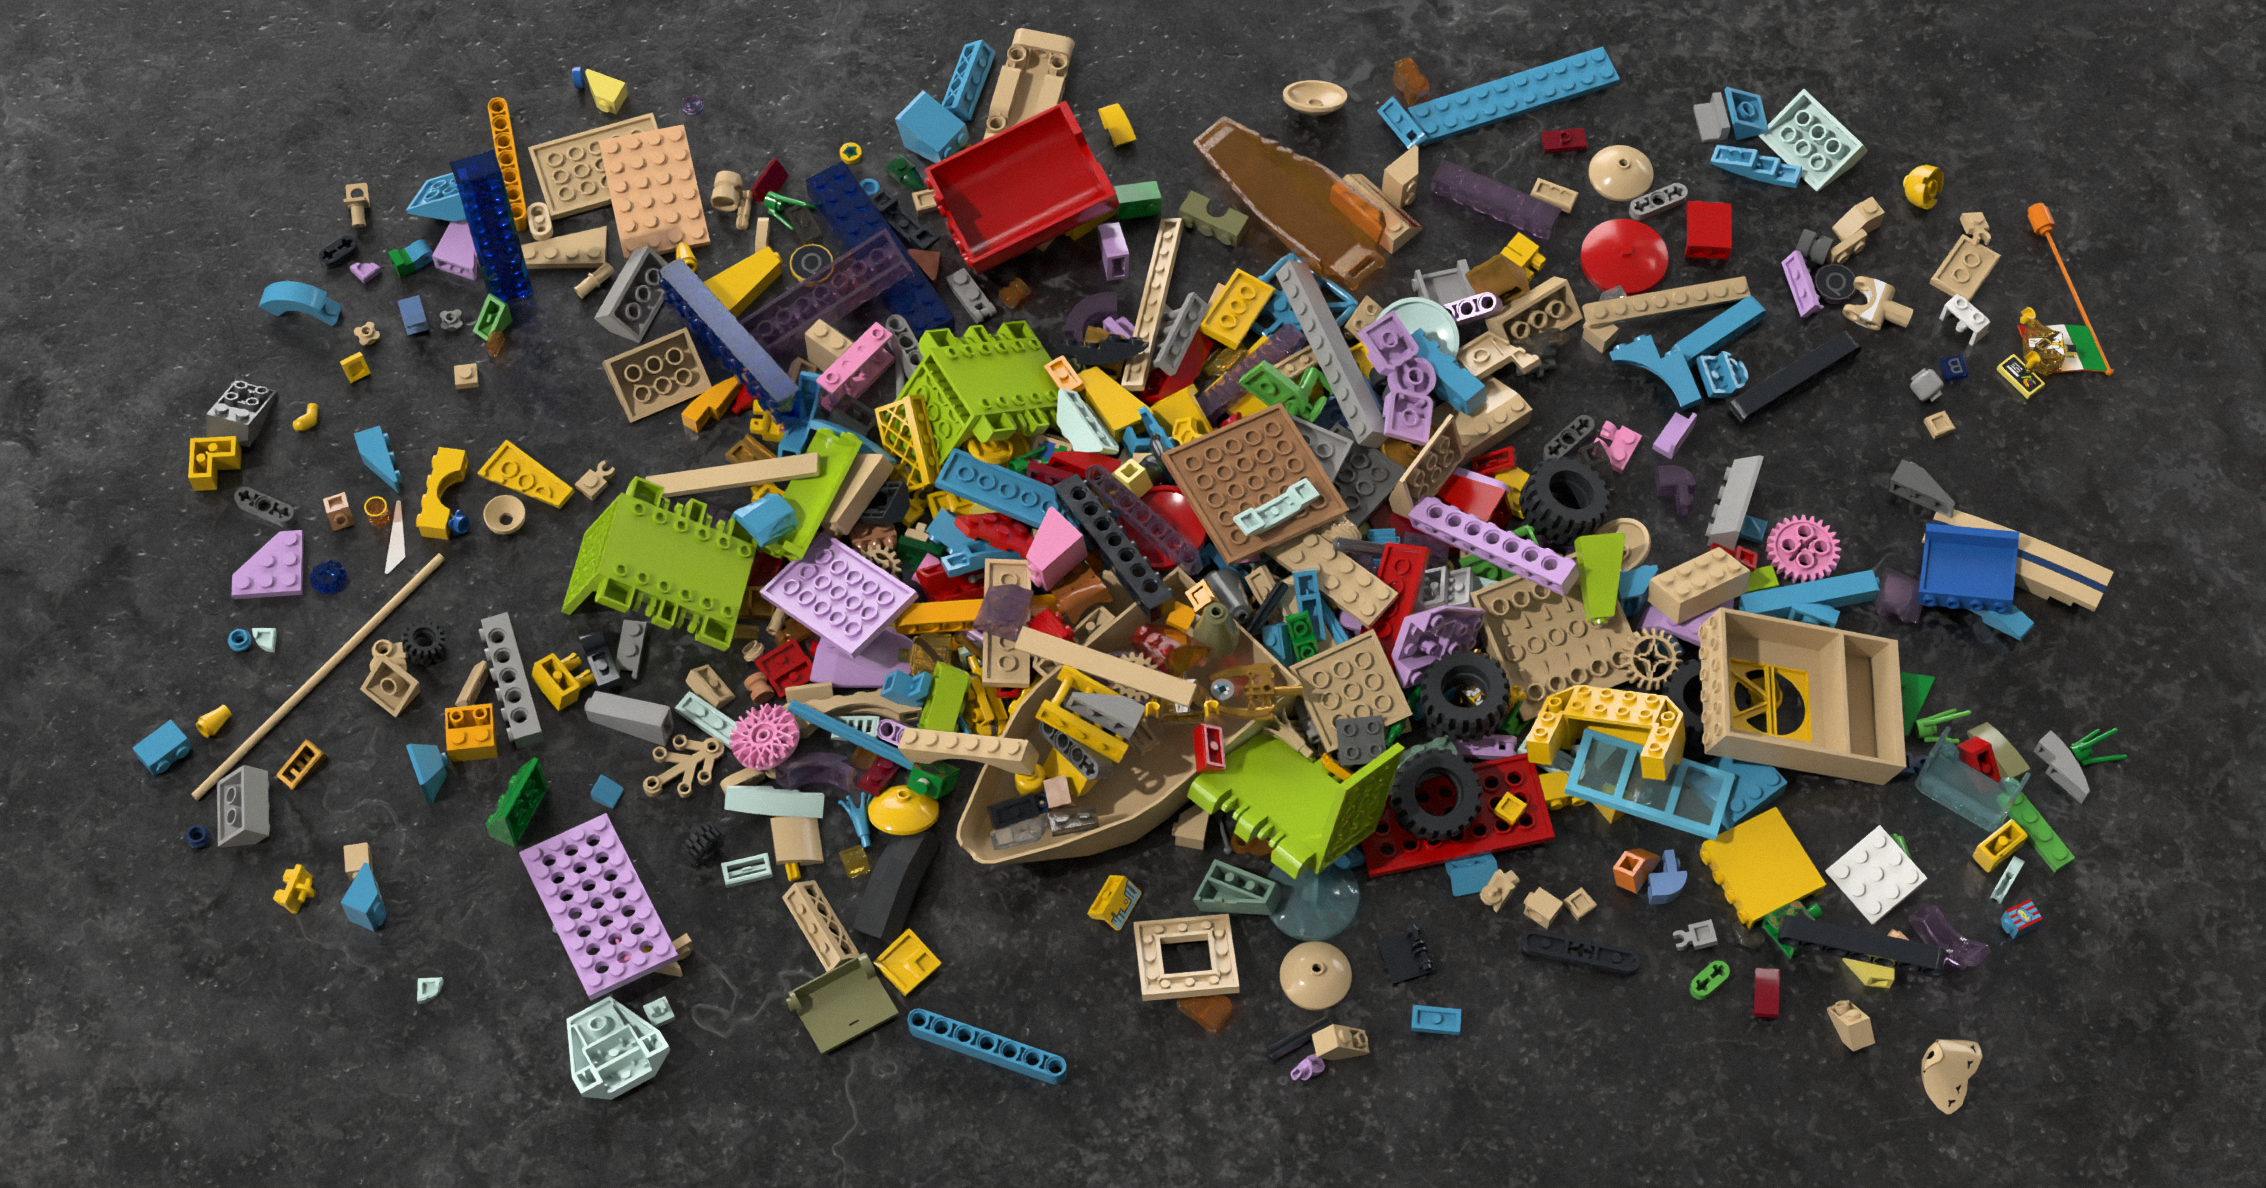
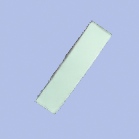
[724,786,824,818]

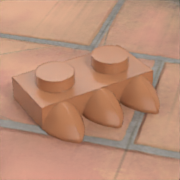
[848,523,897,556]

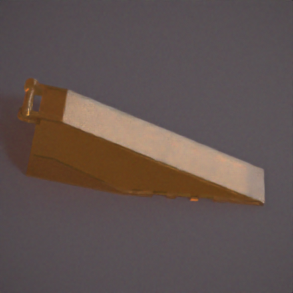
[1192,116,1387,291]

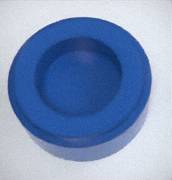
[572,67,585,89]

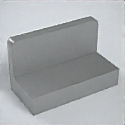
[1693,92,1730,142]

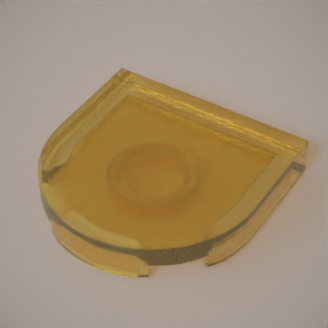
[1200,342,1248,376]

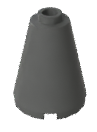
[1203,568,1251,625]

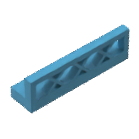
[942,40,996,121]

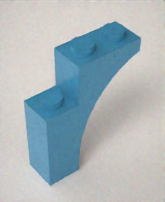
[1609,335,1703,411]
[778,371,823,458]

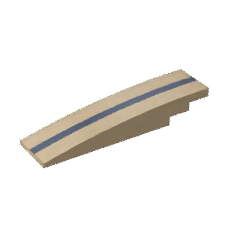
[1921,509,2113,611]

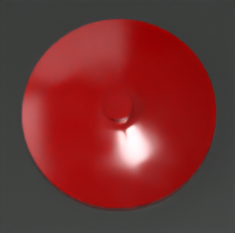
[1580,219,1668,297]
[1117,485,1208,571]

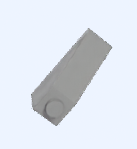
[1065,692,1146,740]

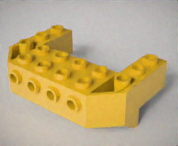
[1526,685,1686,781]

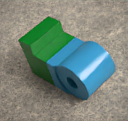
[388,239,433,278]

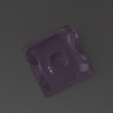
[1874,566,1923,624]

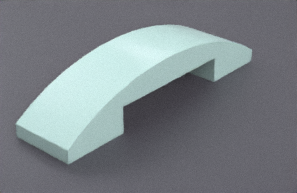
[1233,478,1320,537]

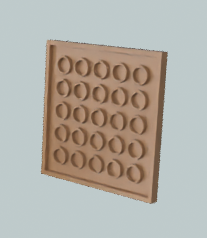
[1161,402,1349,567]

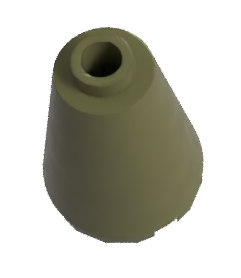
[1193,603,1240,658]

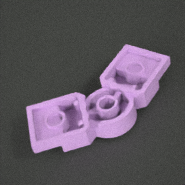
[1357,310,1436,446]

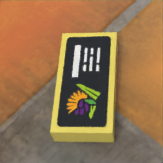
[1996,354,2045,399]

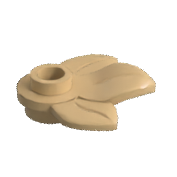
[370,639,407,672]

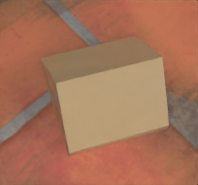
[360,654,420,718]

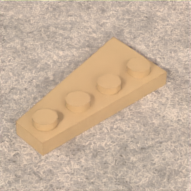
[517,226,608,269]

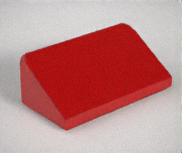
[1193,723,1226,773]

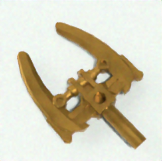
[1209,662,1303,721]

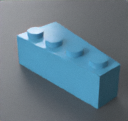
[1411,328,1487,416]

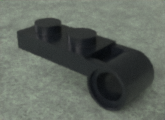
[578,628,622,692]

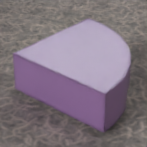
[350,263,382,284]

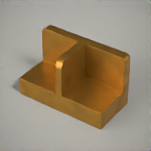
[738,586,775,619]

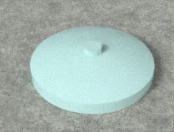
[1376,297,1459,359]

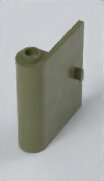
[785,952,899,1055]

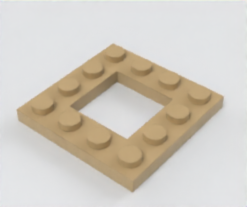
[1134,914,1239,1001]

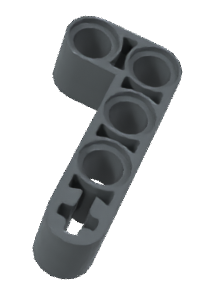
[1039,697,1114,780]

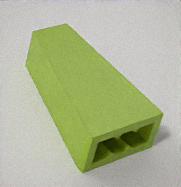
[1574,532,1625,625]

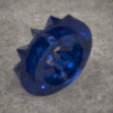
[309,559,347,594]

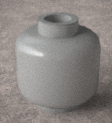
[1910,368,1944,402]

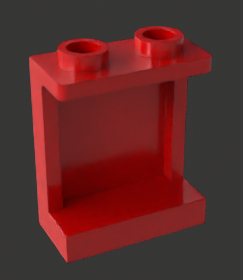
[1685,201,1732,260]

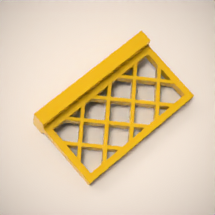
[874,395,941,492]

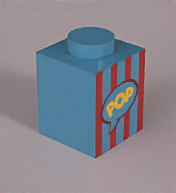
[2001,899,2043,939]

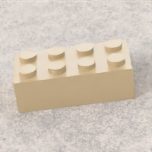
[1647,547,1750,625]

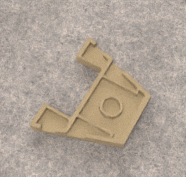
[1456,331,1541,381]

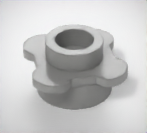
[440,309,463,331]

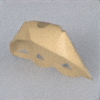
[1921,1039,1982,1114]

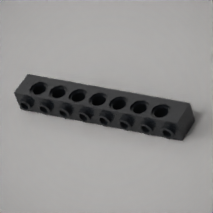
[1054,473,1176,623]

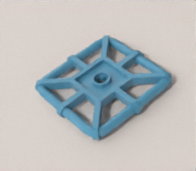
[1250,253,1358,356]

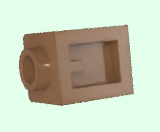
[323,492,355,531]

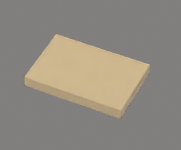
[1929,234,2001,302]

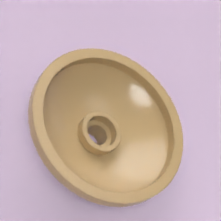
[1283,80,1347,116]
[1589,145,1654,201]
[1595,518,1651,571]
[1280,941,1352,1010]

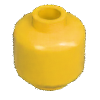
[1015,763,1046,796]

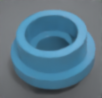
[228,629,252,652]

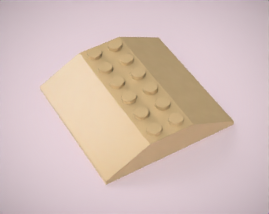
[1470,552,1646,722]

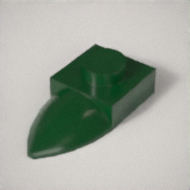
[885,153,924,190]

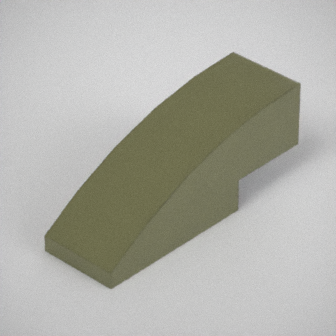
[1967,722,2030,786]

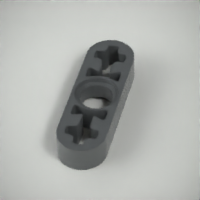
[1543,415,1595,461]
[234,487,296,527]

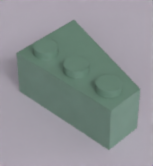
[1193,859,1283,915]

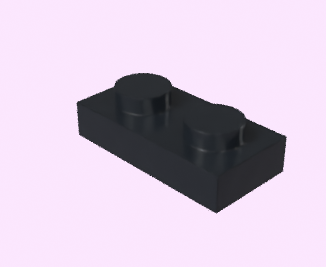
[987,792,1039,830]

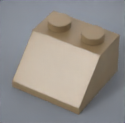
[1382,145,1418,208]

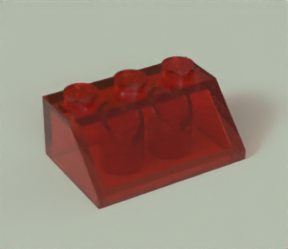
[1128,624,1211,678]

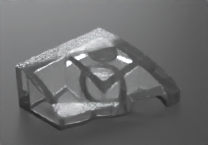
[989,813,1049,851]

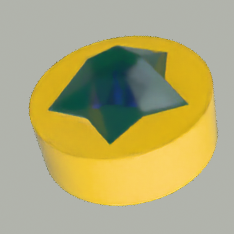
[840,143,862,165]

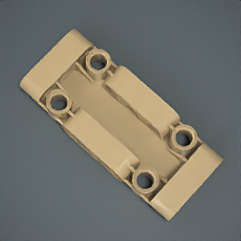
[983,28,1075,140]

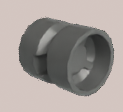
[1796,228,1834,266]

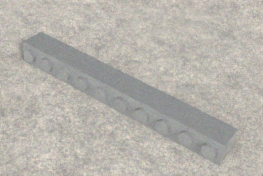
[1276,260,1388,448]

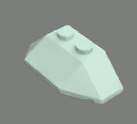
[1057,388,1119,455]

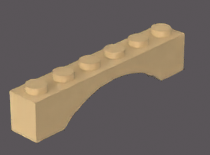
[782,688,922,739]
[898,727,1039,775]

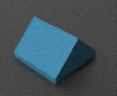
[1725,87,1769,140]

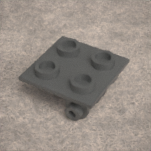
[1335,715,1386,766]

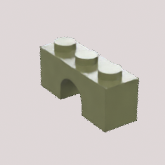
[1179,190,1249,247]

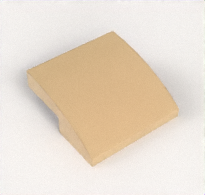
[770,817,824,866]

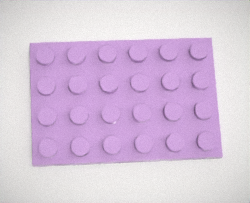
[759,531,919,659]

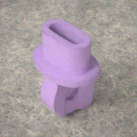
[1291,1053,1325,1080]

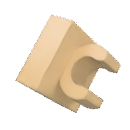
[905,522,930,543]

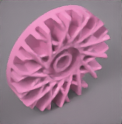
[729,703,800,770]

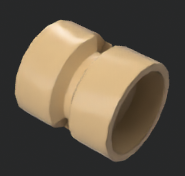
[710,171,743,212]

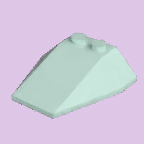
[567,996,670,1100]

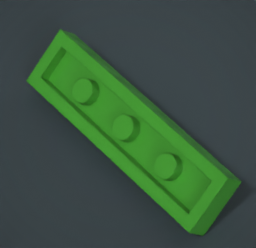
[1996,785,2075,873]

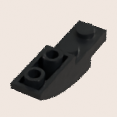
[1056,334,1149,365]

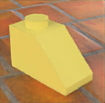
[585,69,628,114]

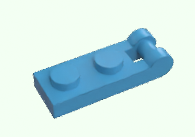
[1377,96,1429,149]

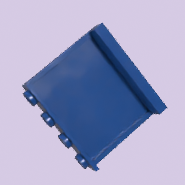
[1918,523,2020,613]

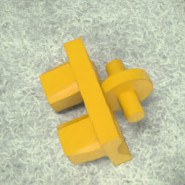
[273,864,316,914]

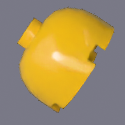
[1903,165,1944,210]

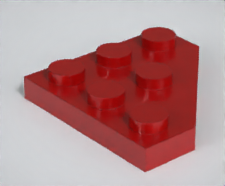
[954,512,1034,560]

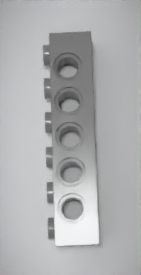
[479,612,544,749]

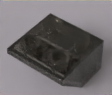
[827,393,880,441]

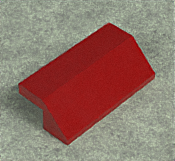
[916,563,985,602]

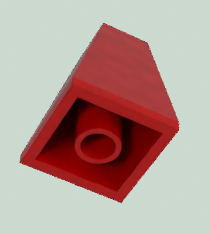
[1434,473,1513,544]

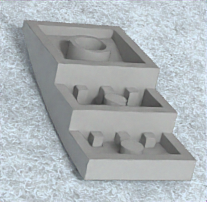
[1413,566,1474,614]

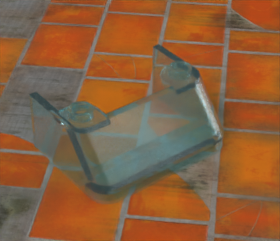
[1915,726,2031,832]

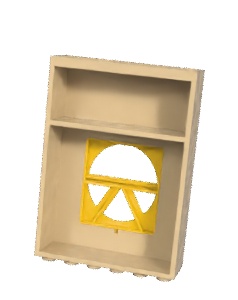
[1698,607,1906,785]

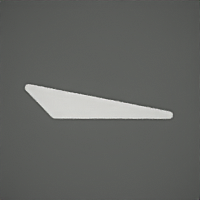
[385,500,405,574]

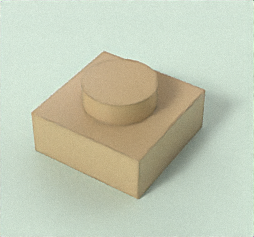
[454,363,479,389]

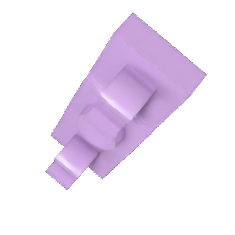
[1781,250,1824,318]

